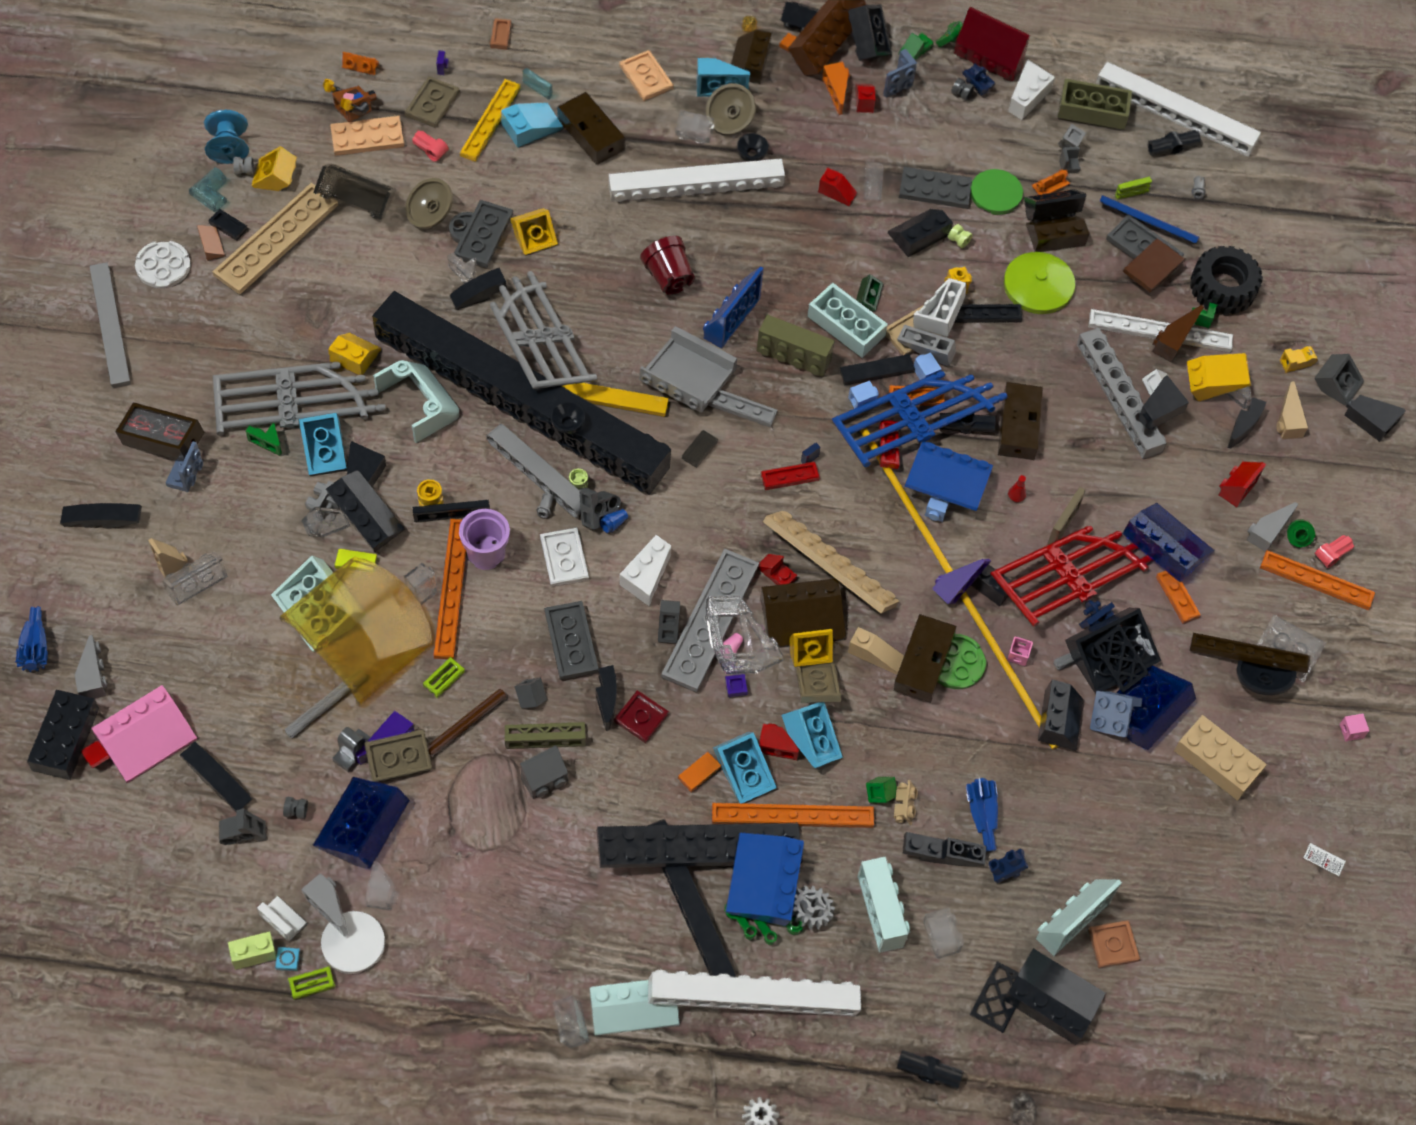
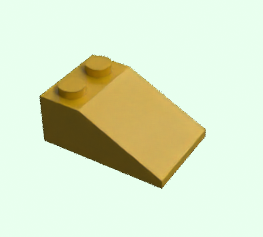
[1187,353,1251,402]

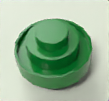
[1287,519,1315,547]

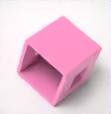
[1007,636,1033,666]
[1340,714,1369,741]

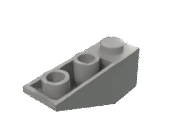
[75,635,108,698]

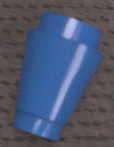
[599,509,628,533]

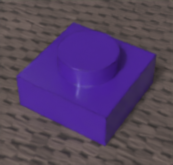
[436,50,449,75]
[725,674,748,697]

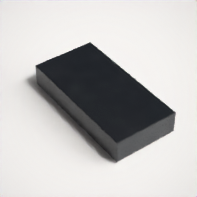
[208,209,248,241]

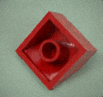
[1219,461,1266,508]

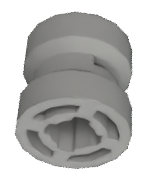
[233,157,254,175]

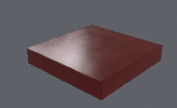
[614,690,669,743]

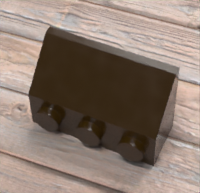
[731,29,772,84]
[1026,216,1089,252]

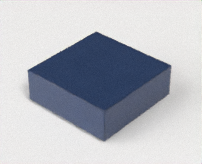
[801,443,821,464]

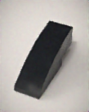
[450,267,506,310]
[1227,397,1267,449]
[596,665,617,731]

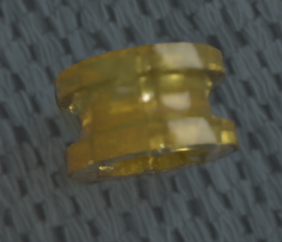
[741,16,757,32]

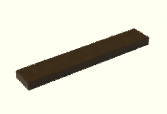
[1190,633,1311,673]

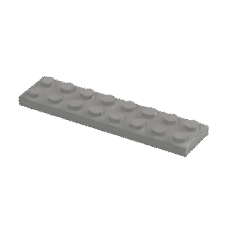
[661,549,759,692]

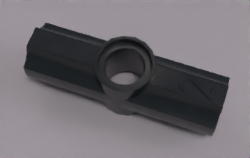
[1147,130,1201,156]
[939,413,995,434]
[896,1050,963,1090]

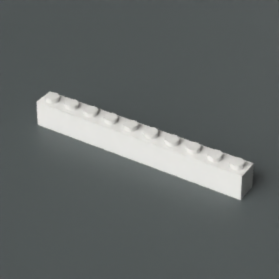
[1096,62,1261,157]
[609,159,785,202]
[648,970,861,1016]

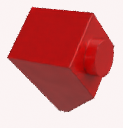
[855,84,876,113]
[818,168,857,206]
[759,723,799,760]

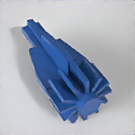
[16,606,48,672]
[966,778,998,852]

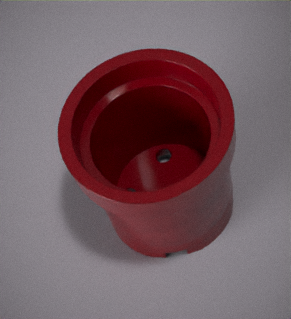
[640,236,695,295]

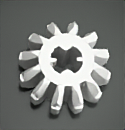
[742,1097,779,1125]

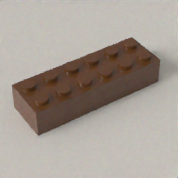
[788,0,867,76]

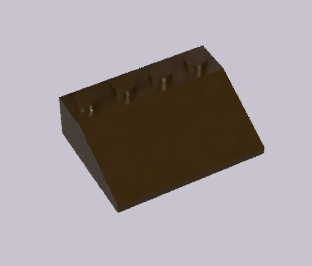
[760,578,846,649]

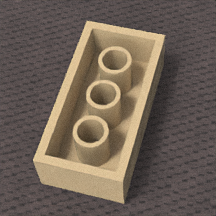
[1174,715,1267,801]

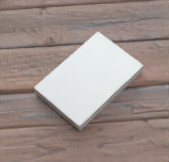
[540,528,589,587]

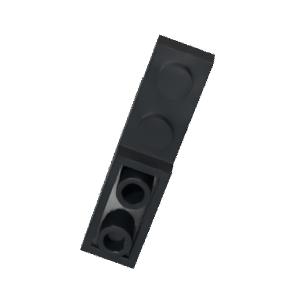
[903,832,986,866]

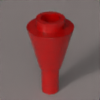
[1008,475,1027,502]

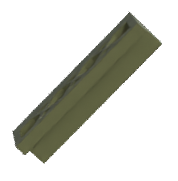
[505,722,586,749]

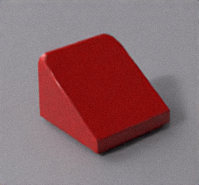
[81,741,110,768]

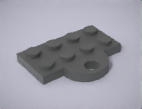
[449,200,513,268]

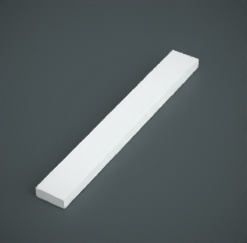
[1088,309,1233,353]

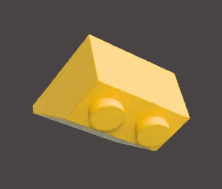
[251,146,297,191]
[510,208,558,255]
[328,333,381,375]
[790,629,833,667]

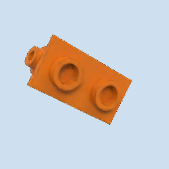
[342,52,379,75]
[1032,169,1070,195]

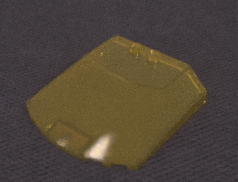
[279,557,433,706]

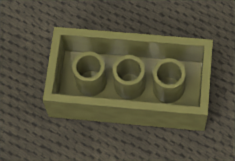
[1057,78,1132,130]
[756,314,835,377]

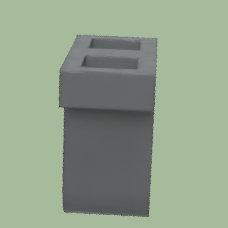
[579,488,621,529]
[658,600,680,643]
[332,727,371,772]
[219,809,266,845]

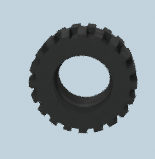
[1190,246,1263,315]

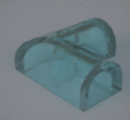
[189,167,227,212]

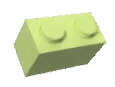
[228,932,277,970]

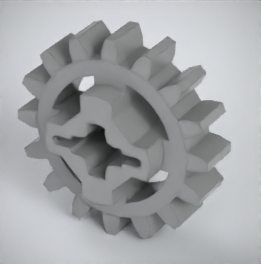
[792,885,835,930]

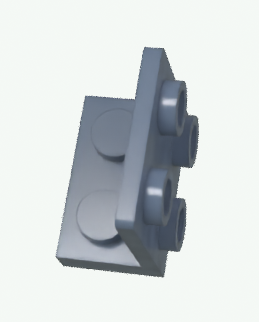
[883,49,917,98]
[166,442,203,492]
[1090,691,1142,737]

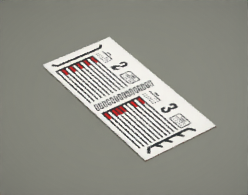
[1304,843,1345,876]

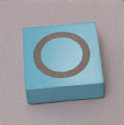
[275,947,300,971]

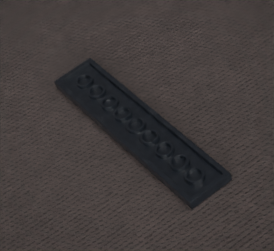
[596,823,803,868]

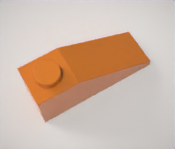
[822,62,850,115]

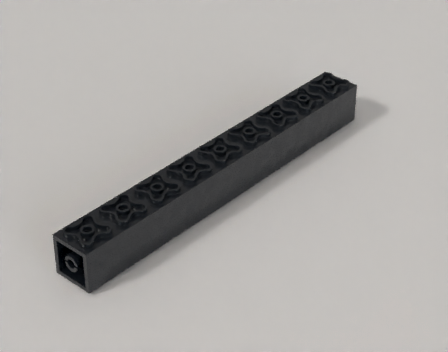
[372,291,671,495]

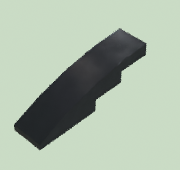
[60,503,142,529]
[179,742,253,812]

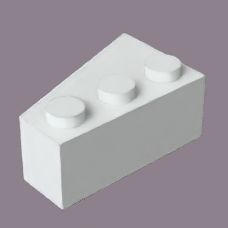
[1008,60,1055,120]
[913,278,966,337]
[619,535,671,606]

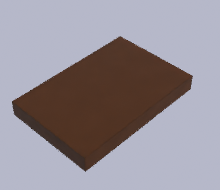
[1123,238,1185,293]

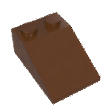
[1152,305,1204,362]

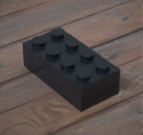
[27,689,99,780]

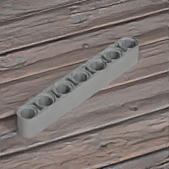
[486,424,581,518]

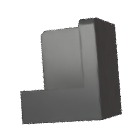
[1059,147,1080,174]
[514,677,547,708]

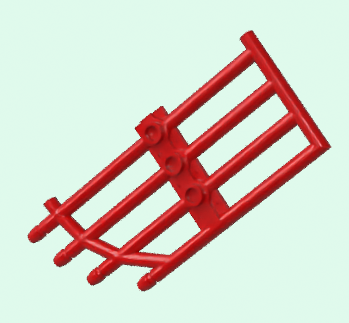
[990,526,1158,627]

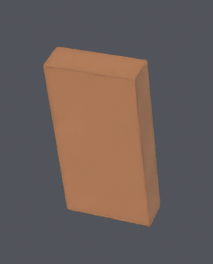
[490,18,511,50]

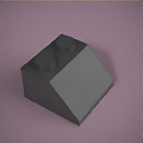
[1314,354,1364,405]
[520,746,568,799]

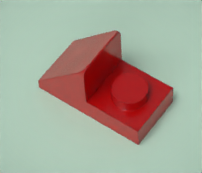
[758,554,797,585]

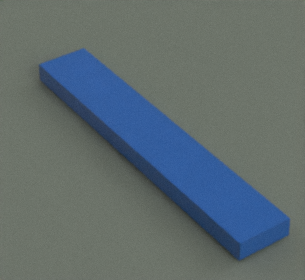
[1100,195,1200,243]

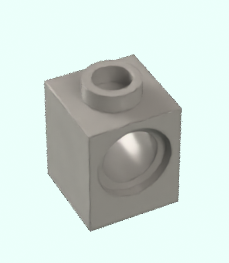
[1058,124,1086,148]

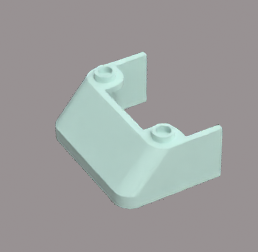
[373,360,459,443]

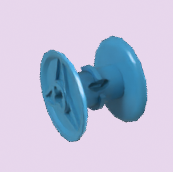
[204,110,249,164]

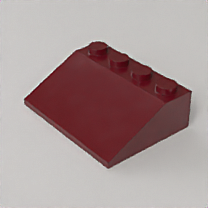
[954,6,1030,82]

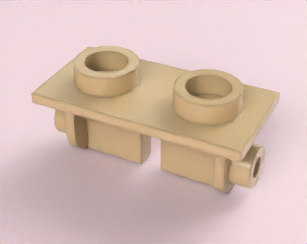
[894,780,918,825]

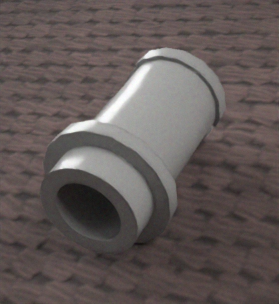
[1192,176,1206,198]
[536,493,554,518]

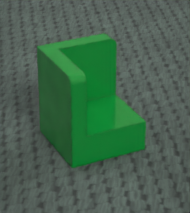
[1191,303,1217,329]
[866,777,897,803]

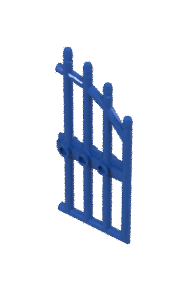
[832,371,1007,467]

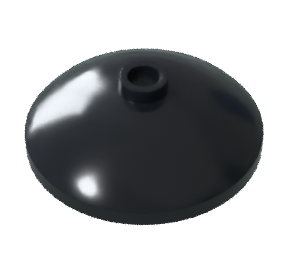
[1236,660,1297,696]

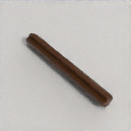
[427,689,506,757]

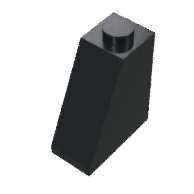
[1138,375,1189,430]
[1345,395,1406,442]
[347,441,387,487]

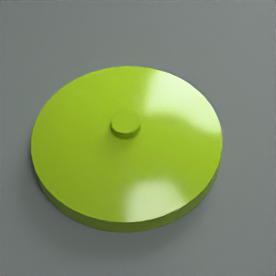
[1003,252,1075,314]

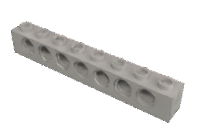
[1077,328,1166,459]

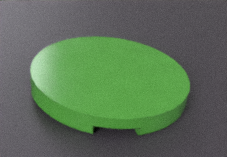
[970,169,1023,215]
[932,634,986,689]

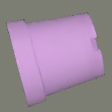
[459,509,510,570]

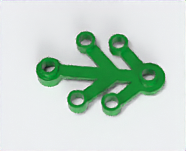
[724,903,803,945]

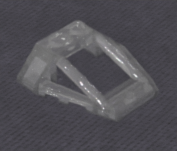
[706,596,784,675]

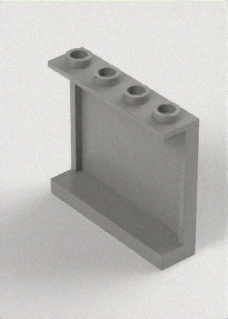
[639,326,737,413]

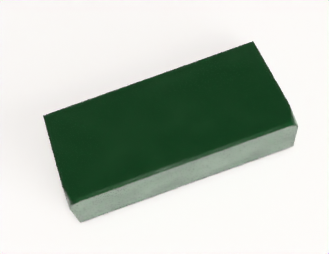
[856,274,883,312]

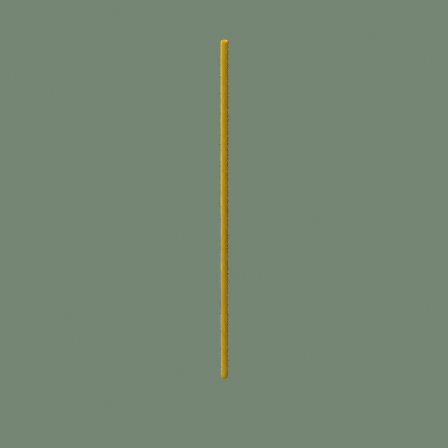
[860,428,1059,750]

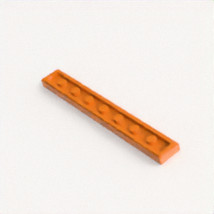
[434,519,467,660]
[712,803,874,828]

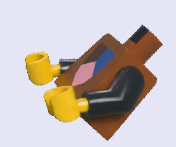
[323,79,377,122]

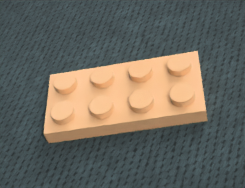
[330,116,404,156]

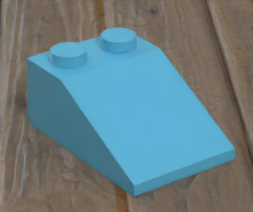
[696,58,750,97]
[501,103,563,148]
[299,413,347,475]
[782,702,843,768]
[713,732,777,803]

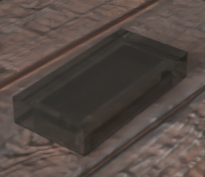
[682,430,718,468]

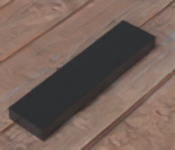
[954,304,1022,323]
[839,354,915,386]
[412,500,490,522]

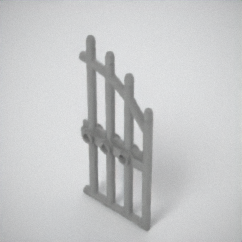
[490,271,597,389]
[213,362,386,436]

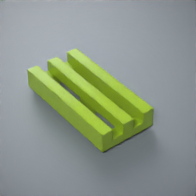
[1115,177,1152,200]
[423,657,465,698]
[288,966,335,1000]

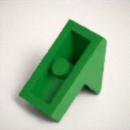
[899,33,934,60]
[245,423,282,456]

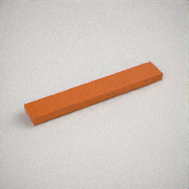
[1260,550,1375,610]

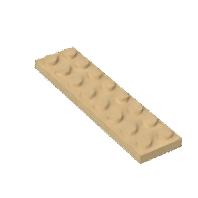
[212,183,338,295]
[763,511,899,614]

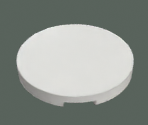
[135,241,191,288]
[321,911,385,974]

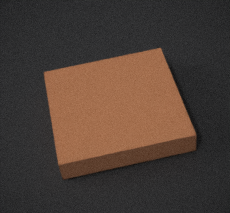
[1088,920,1140,968]

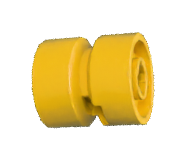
[417,479,443,506]

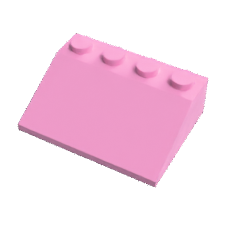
[92,685,197,783]

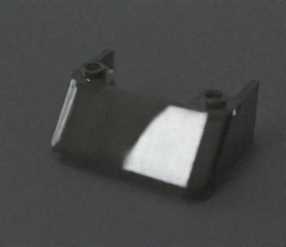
[313,163,396,220]

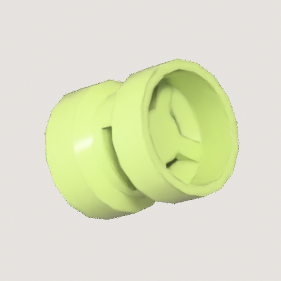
[948,224,973,248]
[569,468,588,490]

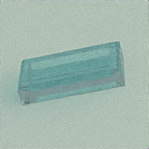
[522,68,553,100]

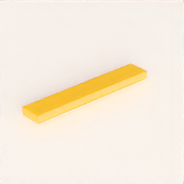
[460,79,520,162]
[562,383,669,417]

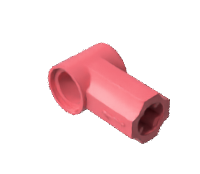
[412,131,449,162]
[1314,535,1354,568]

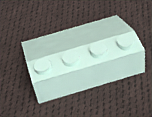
[271,556,365,652]
[1036,879,1122,956]

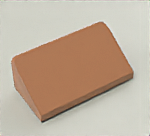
[197,225,225,261]

